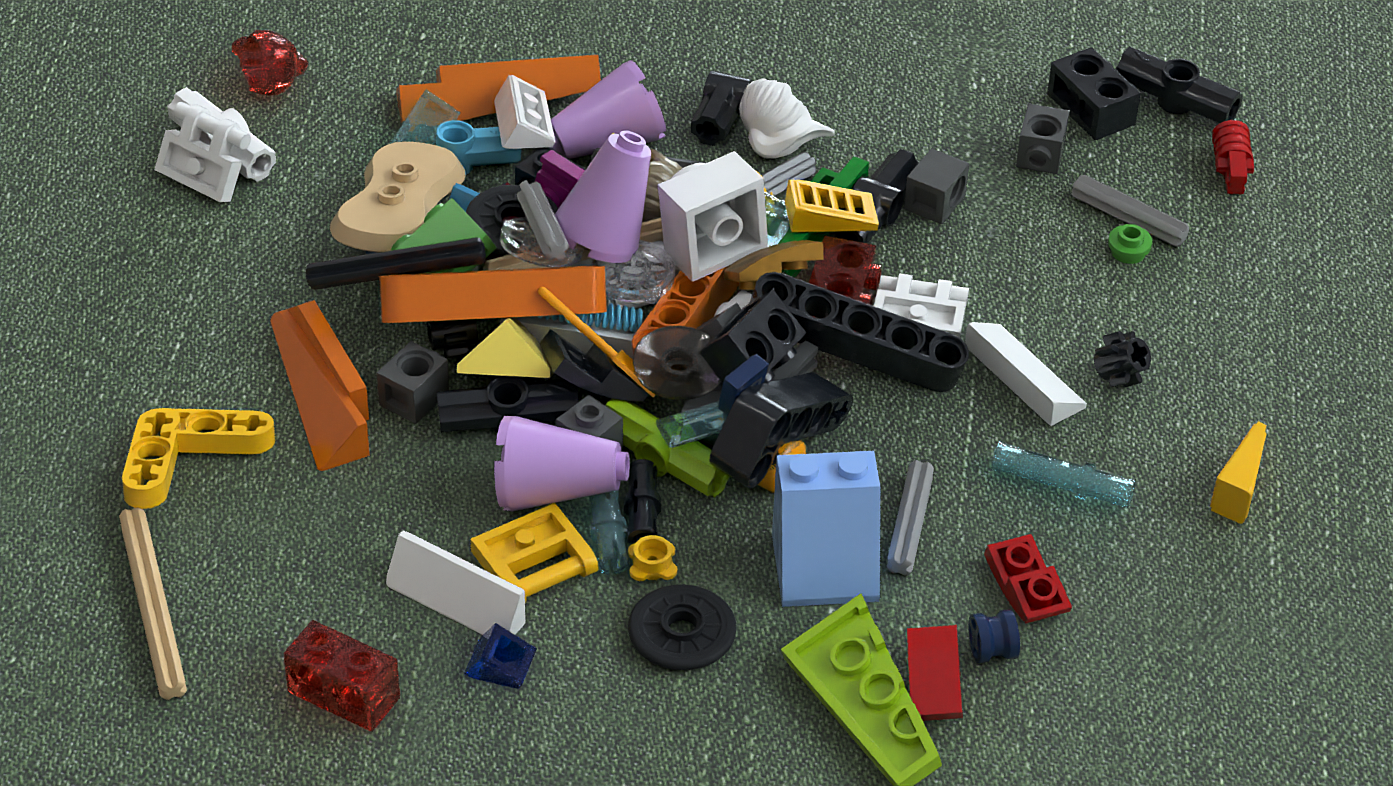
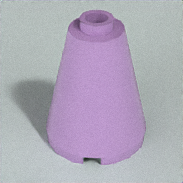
[549,60,666,159]
[555,131,651,263]
[494,416,630,511]

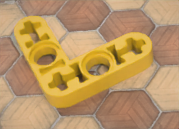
[122,408,275,509]

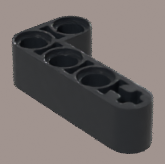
[709,372,853,489]

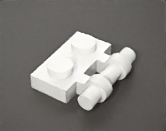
[154,102,251,202]
[874,273,969,338]

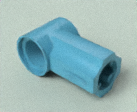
[436,120,521,175]

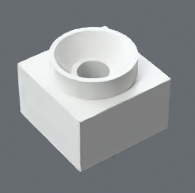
[658,151,768,282]

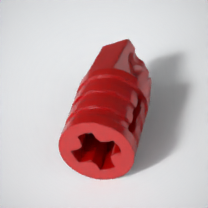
[1212,120,1254,194]

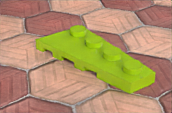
[781,593,942,786]

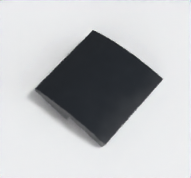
[539,329,649,402]

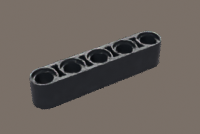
[749,272,969,392]

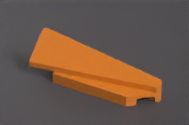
[396,55,601,133]
[270,300,370,471]

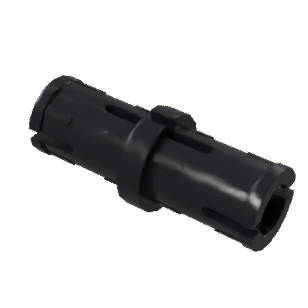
[624,459,661,544]

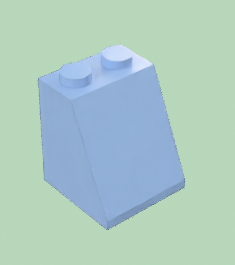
[772,451,880,607]

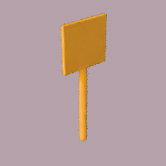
[538,287,663,398]

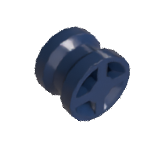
[968,609,1020,663]

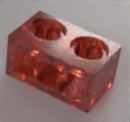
[809,236,882,332]
[283,620,400,732]

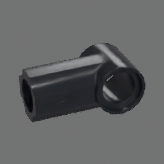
[691,70,753,146]

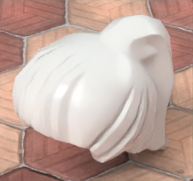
[739,78,835,159]

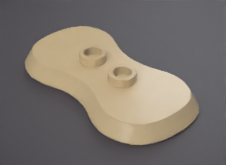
[330,142,466,253]

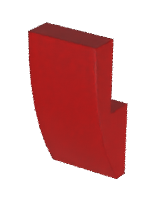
[984,534,1072,624]
[907,625,963,721]

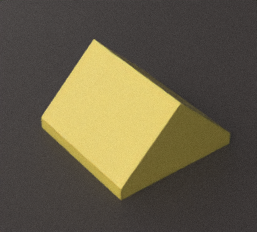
[457,317,554,378]

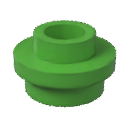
[1108,224,1152,264]

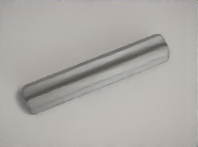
[1071,175,1189,247]
[517,180,569,261]
[887,460,934,576]

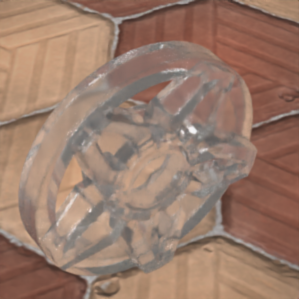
[500,217,585,267]
[591,240,675,304]

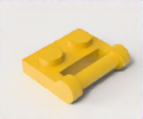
[470,503,599,603]

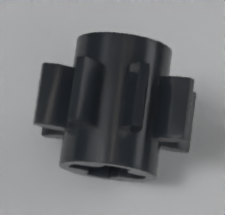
[426,319,478,358]
[1094,331,1151,387]

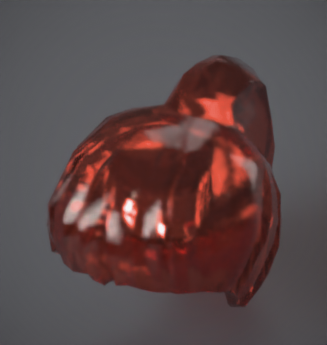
[232,30,309,96]

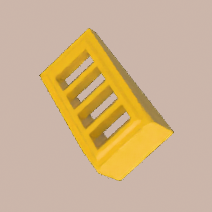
[785,180,879,232]
[1210,421,1267,524]

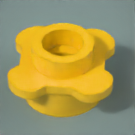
[628,535,678,581]

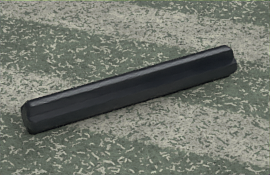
[306,237,486,290]

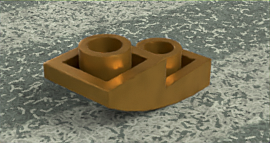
[724,240,823,290]

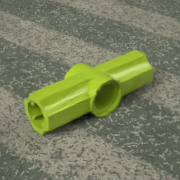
[605,398,730,498]

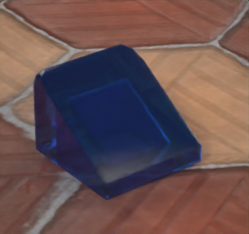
[464,623,537,689]

